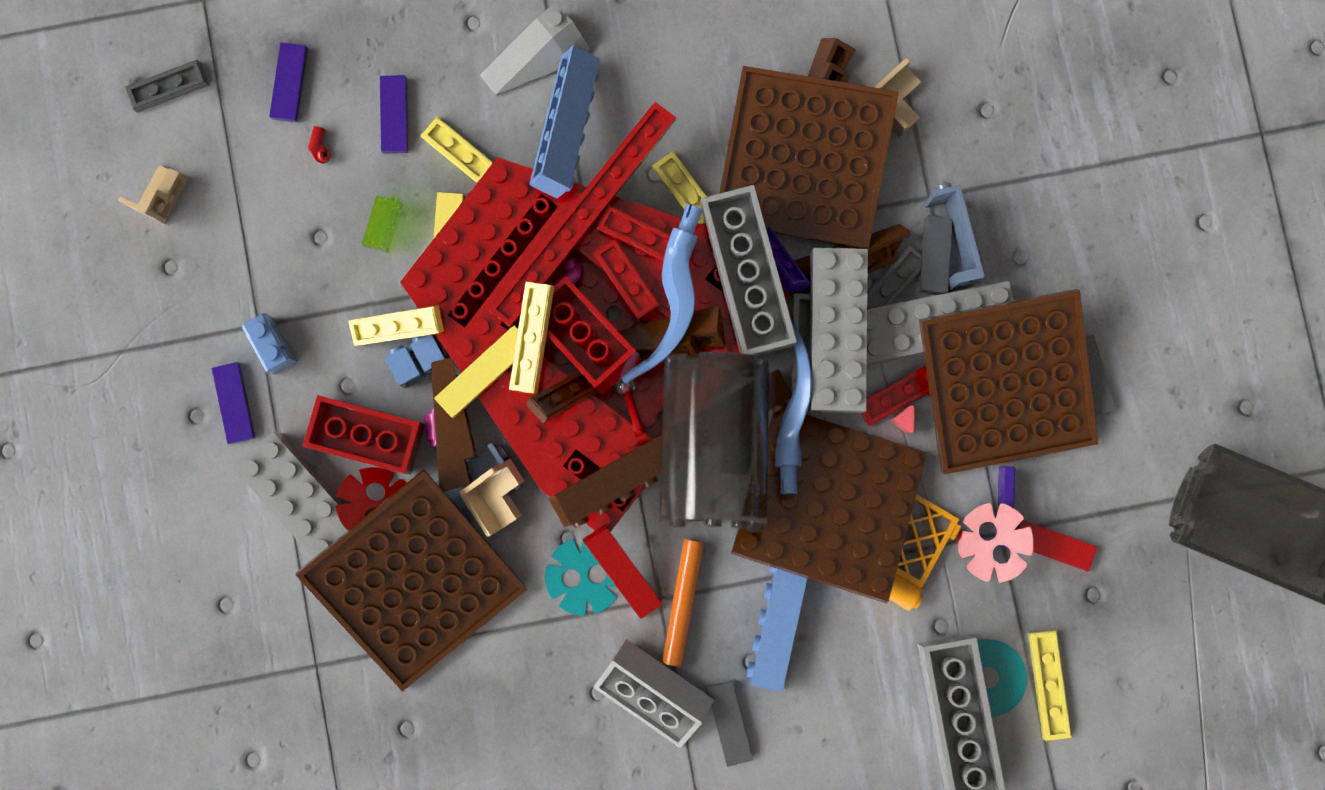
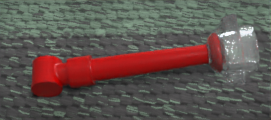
[613,378,648,445]

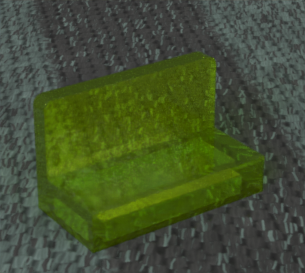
[362,195,403,253]

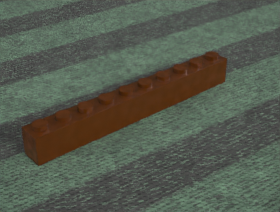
[548,369,792,529]

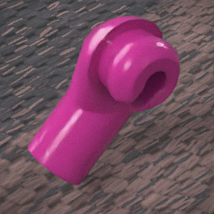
[555,258,583,285]

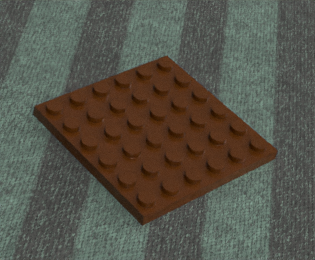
[719,66,899,249]
[919,289,1098,474]
[731,408,927,604]
[295,469,527,692]

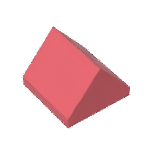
[890,406,915,434]

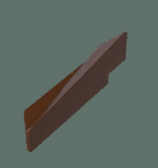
[808,38,856,83]
[618,306,726,365]

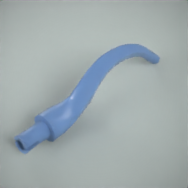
[622,204,703,383]
[775,320,812,494]

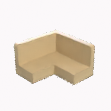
[874,58,921,137]
[117,166,188,224]
[459,459,524,537]

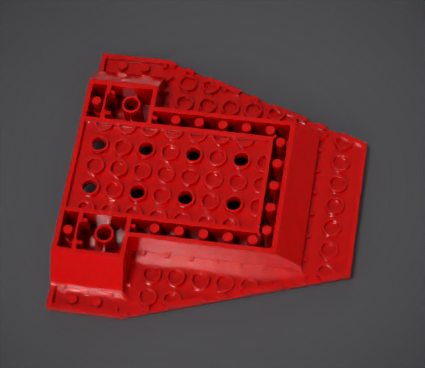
[400,157,792,532]

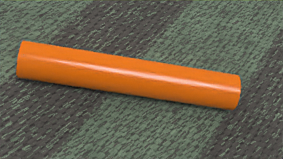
[662,539,704,667]

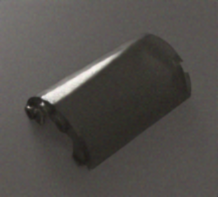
[660,352,769,532]
[1169,444,1325,606]

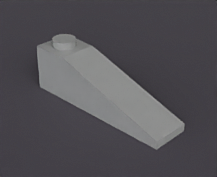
[480,2,591,96]

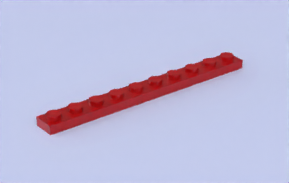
[489,102,676,328]

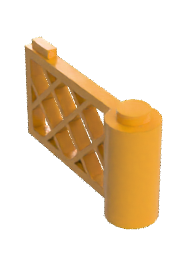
[889,494,961,611]

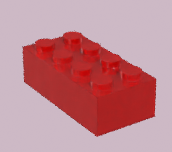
[547,276,642,395]
[302,395,425,475]

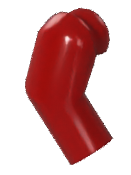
[308,126,331,164]

